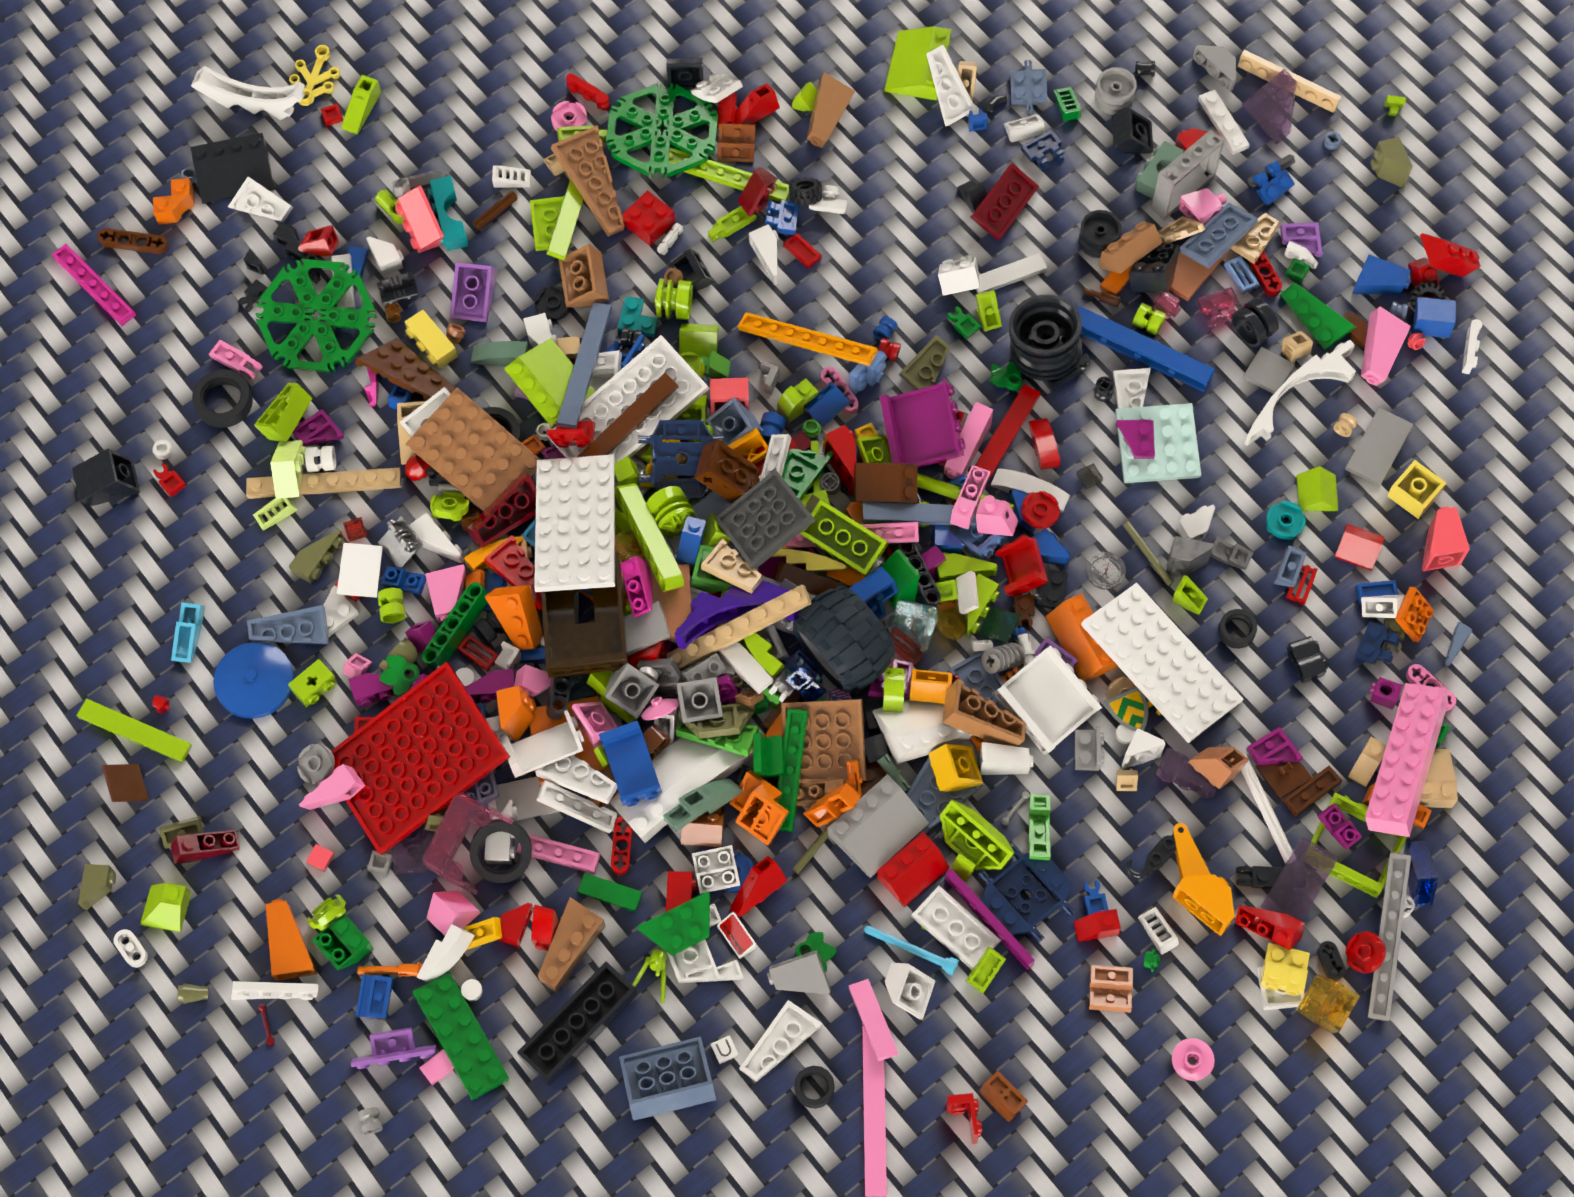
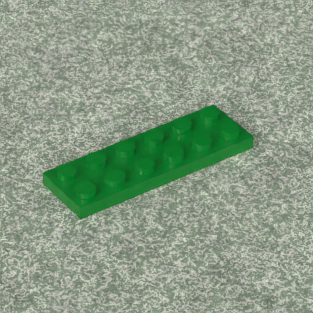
[412,972,509,1101]

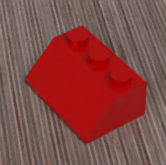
[1420,233,1481,278]
[877,832,950,908]

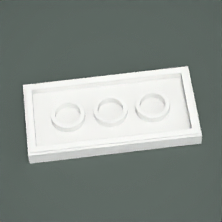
[911,886,1001,970]

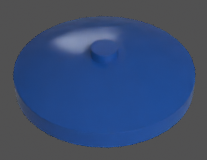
[213,642,294,719]

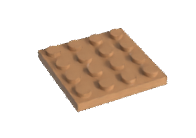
[781,699,866,783]

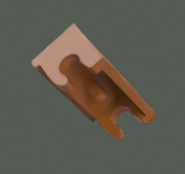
[979,1071,1028,1122]

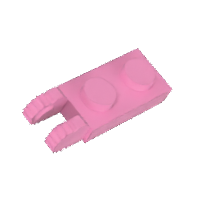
[209,340,263,380]

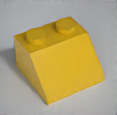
[929,744,983,792]

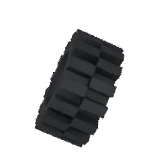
[789,177,822,206]
[1410,281,1446,310]

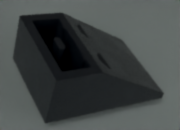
[1129,243,1180,292]

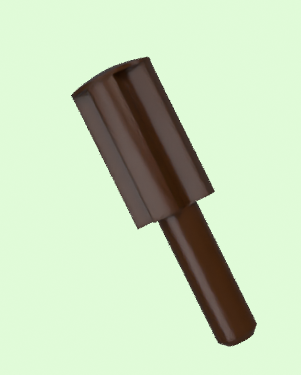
[1083,288,1121,307]

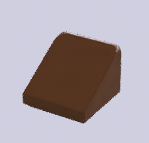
[461,508,481,532]

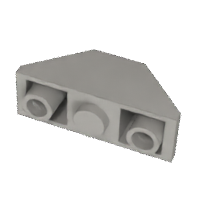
[1193,45,1236,92]

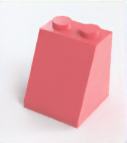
[710,377,749,416]
[1422,506,1470,571]

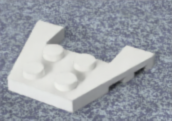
[667,903,744,983]

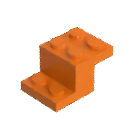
[729,770,789,845]

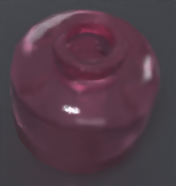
[1152,292,1181,319]

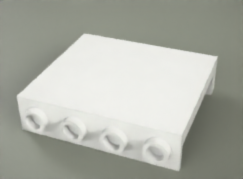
[993,646,1102,755]

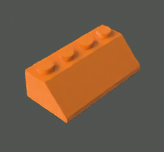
[1045,593,1118,682]

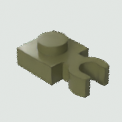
[1384,618,1405,653]

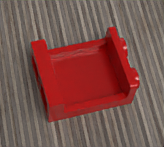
[995,535,1048,596]

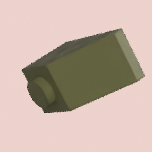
[78,864,116,910]

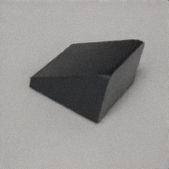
[244,249,265,275]

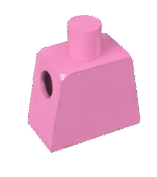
[1179,188,1227,225]
[976,495,1018,536]

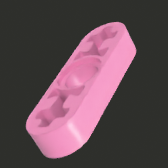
[821,367,858,415]
[1406,664,1456,712]

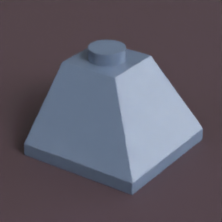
[706,397,763,446]

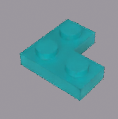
[617,296,658,338]

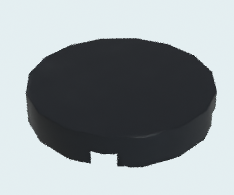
[535,286,572,321]

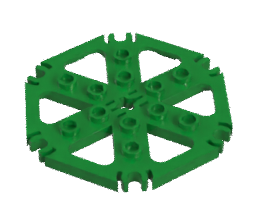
[606,83,718,178]
[255,259,377,373]

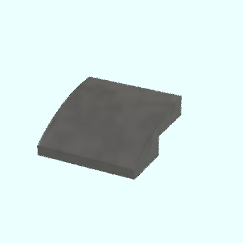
[637,658,684,697]

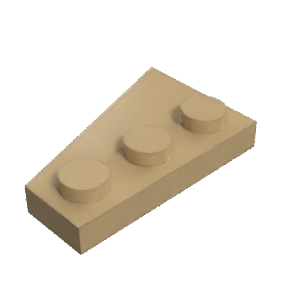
[701,538,762,594]

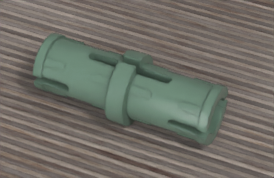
[877,754,911,792]

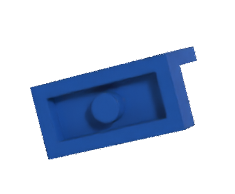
[804,381,850,427]

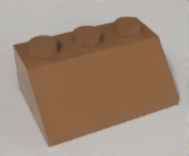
[1099,222,1162,273]
[559,244,609,307]

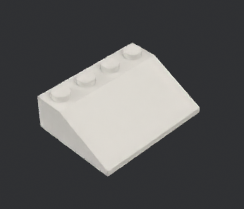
[873,700,972,764]

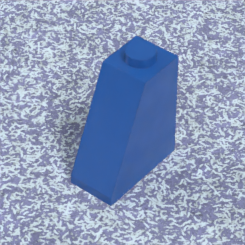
[1352,254,1411,295]

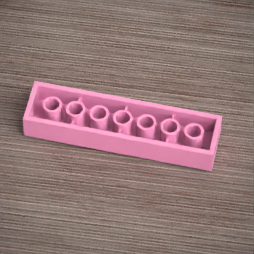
[1365,683,1448,837]

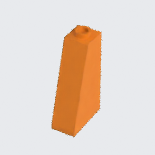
[266,899,317,981]

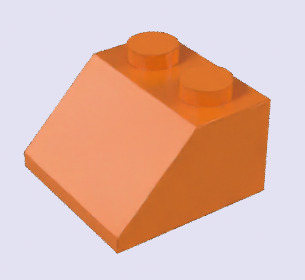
[496,685,536,742]

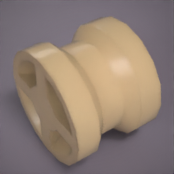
[1333,413,1358,437]

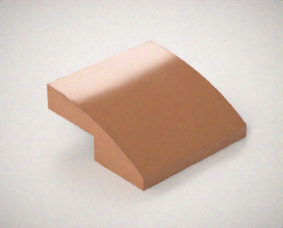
[1089,965,1133,1013]

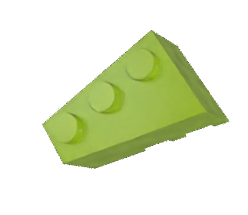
[254,383,313,442]

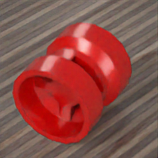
[878,338,901,361]

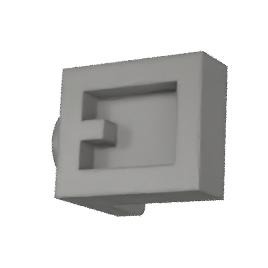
[760,362,780,395]

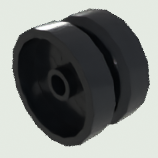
[1078,210,1121,258]
[1231,298,1279,347]

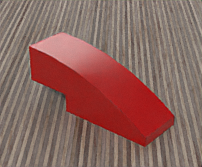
[1028,418,1060,470]

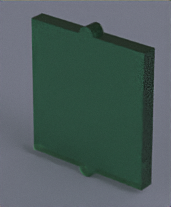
[977,607,1022,644]

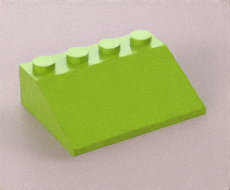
[884,26,951,101]
[504,338,595,429]

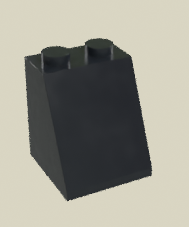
[72,448,140,506]

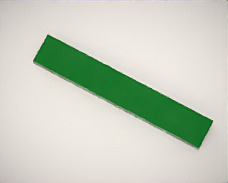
[777,708,809,832]

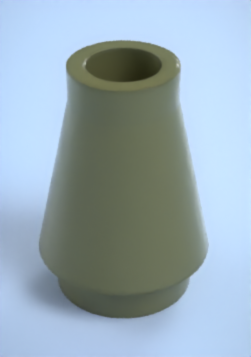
[178,983,209,1004]

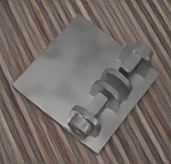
[378,516,424,568]

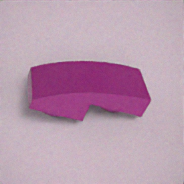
[717,674,740,705]
[1317,804,1362,849]

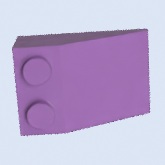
[450,262,497,322]

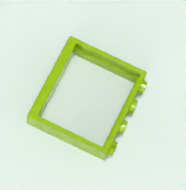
[1301,793,1407,898]

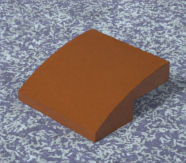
[718,123,756,163]

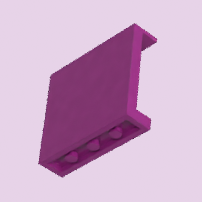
[879,378,966,468]

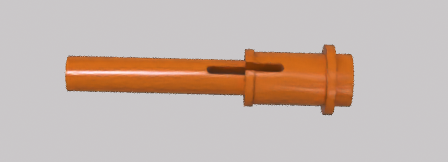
[358,962,423,979]

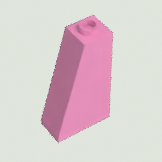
[1361,307,1411,386]
[944,402,993,480]

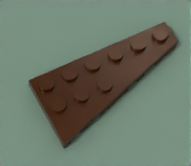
[355,338,456,400]

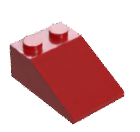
[822,425,857,497]

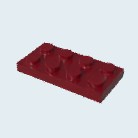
[970,163,1039,241]

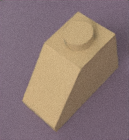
[958,61,978,103]
[1348,737,1387,787]

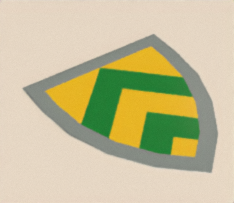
[1104,687,1148,731]

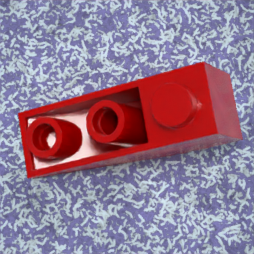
[734,83,780,124]
[729,856,787,918]
[1235,905,1305,950]

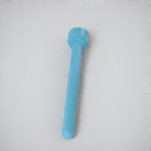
[864,926,959,976]

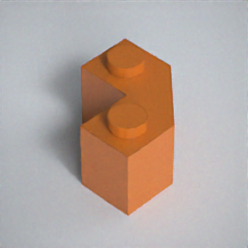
[153,178,195,225]

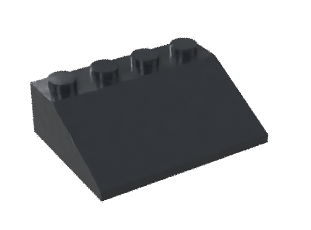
[191,133,275,204]

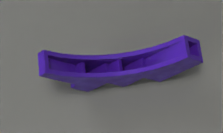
[674,580,802,649]

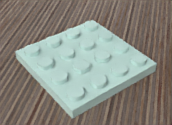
[1115,403,1201,483]

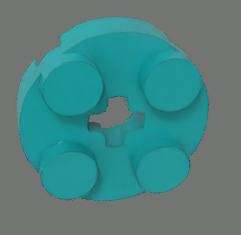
[1266,501,1306,540]

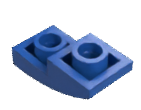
[381,566,427,595]

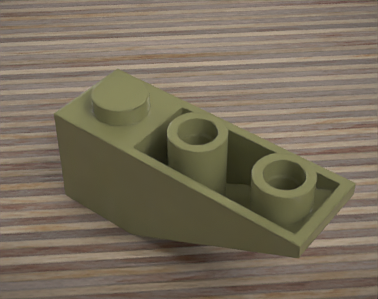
[289,529,344,584]

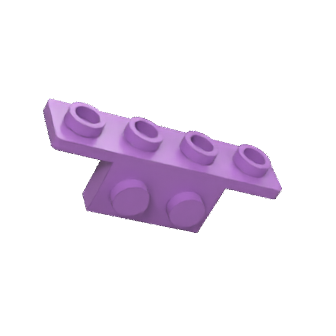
[351,1027,437,1069]

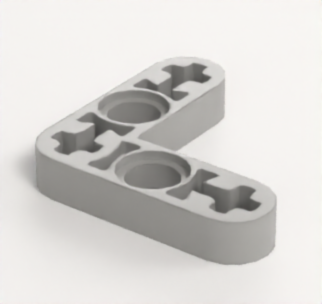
[392,169,445,197]

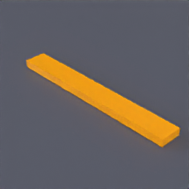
[737,312,878,366]

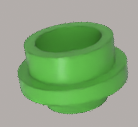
[802,419,821,438]

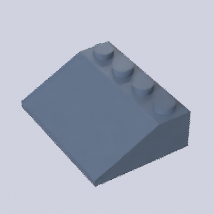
[619,1036,716,1121]

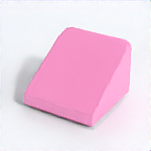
[343,653,372,678]

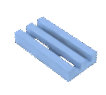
[1224,256,1259,295]

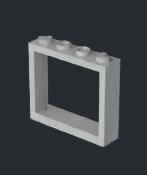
[1151,130,1224,220]

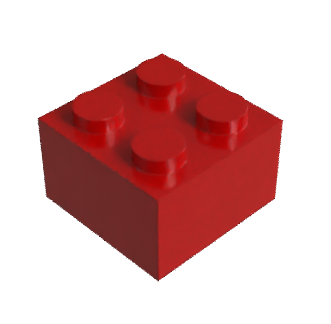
[622,190,676,246]

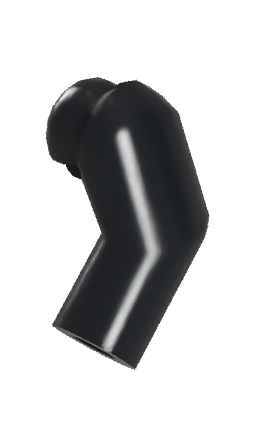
[984,94,1007,114]

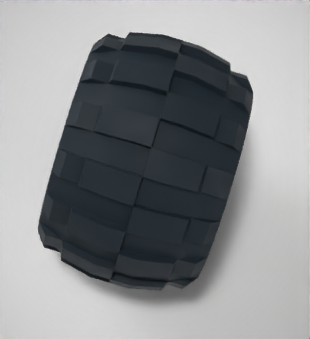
[793,586,895,692]

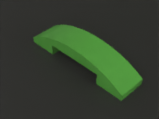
[1029,794,1051,860]

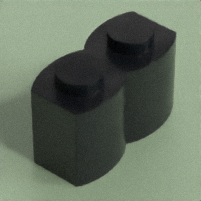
[1287,636,1328,683]

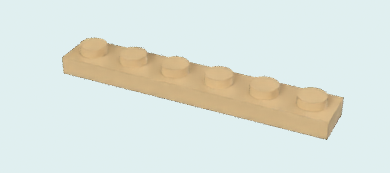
[1237,50,1341,113]

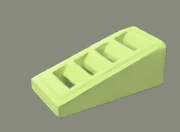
[253,498,298,530]

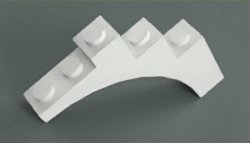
[191,66,305,120]

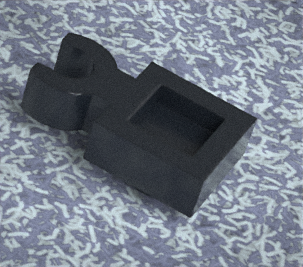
[237,279,268,313]

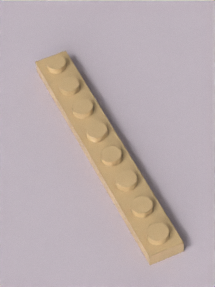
[246,467,401,499]
[666,585,812,671]

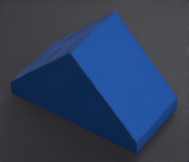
[932,525,965,555]

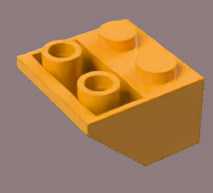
[909,669,952,704]

